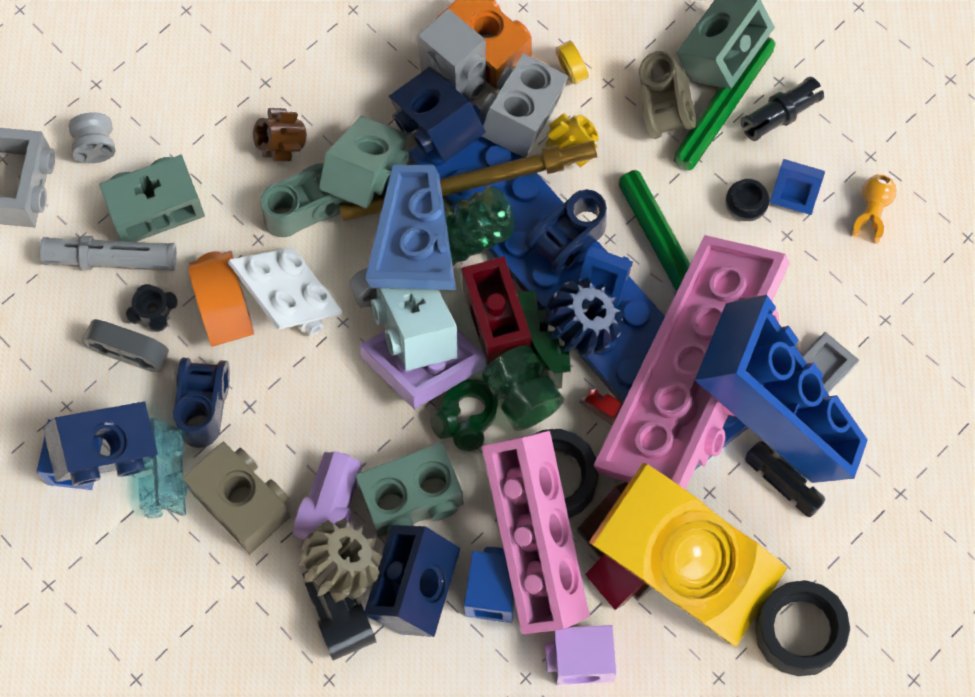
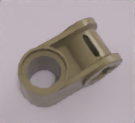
[639,51,696,139]

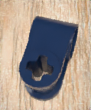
[525,189,607,275]
[173,357,230,448]

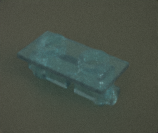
[138,418,187,518]

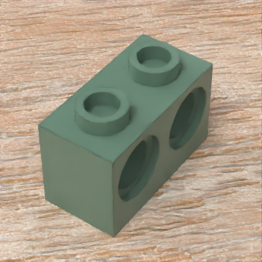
[356,442,464,537]

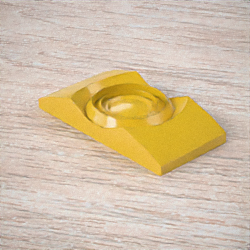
[589,462,788,647]

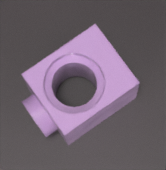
[545,625,616,685]

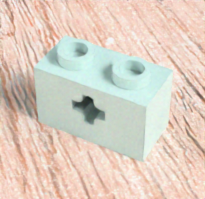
[371,288,457,371]

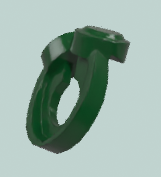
[430,379,498,451]

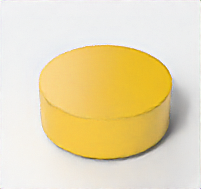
[555,40,589,85]

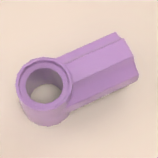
[293,451,363,540]

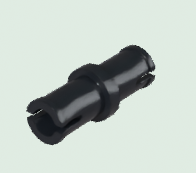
[740,76,824,141]

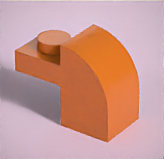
[188,250,255,347]

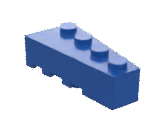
[695,295,868,483]

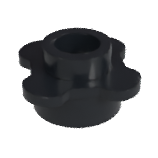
[126,284,178,332]

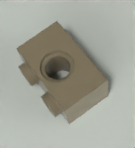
[182,441,291,555]

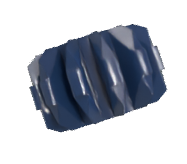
[544,277,625,358]

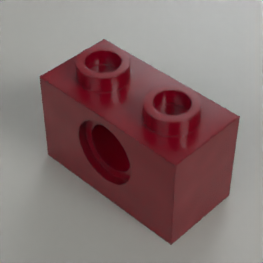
[461,256,531,368]

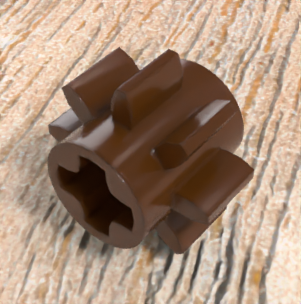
[253,108,307,162]

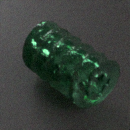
[444,186,515,266]

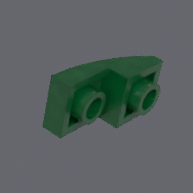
[518,290,571,389]

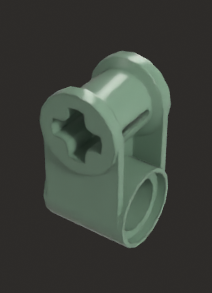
[261,163,348,237]

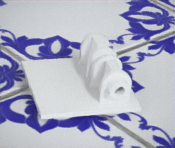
[228,247,342,336]

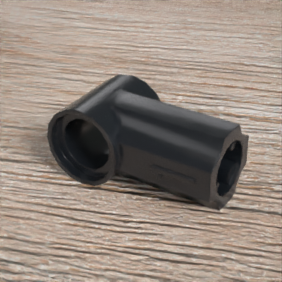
[302,570,377,661]

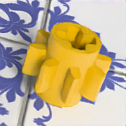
[546,113,599,168]

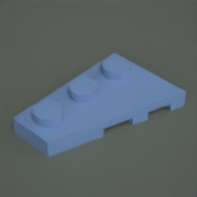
[365,165,456,290]

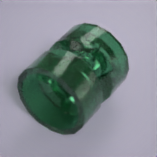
[482,345,564,431]

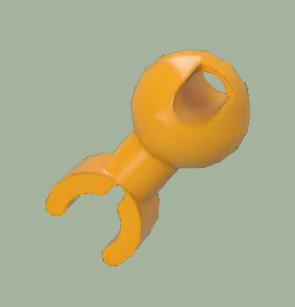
[851,174,897,244]

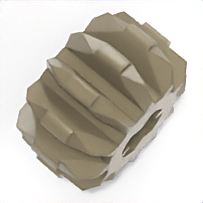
[297,518,383,603]

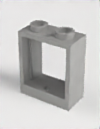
[0,128,55,228]

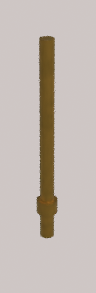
[339,141,597,221]

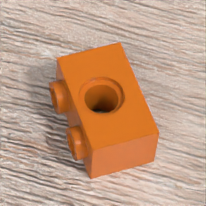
[436,0,532,90]

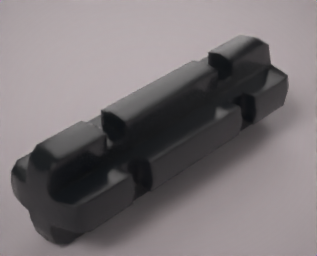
[745,441,826,517]

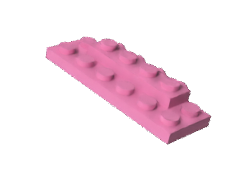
[593,235,790,490]

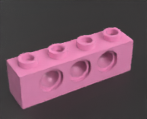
[482,431,590,635]

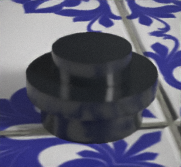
[725,179,770,221]

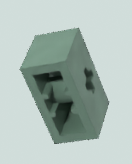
[99,154,205,242]

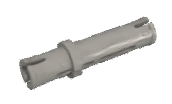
[40,235,177,271]

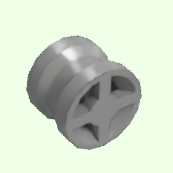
[69,112,116,163]

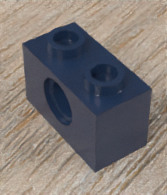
[388,67,486,163]
[43,401,158,486]
[364,525,461,637]

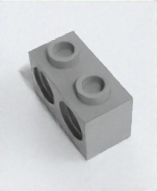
[418,9,487,101]
[479,53,569,158]

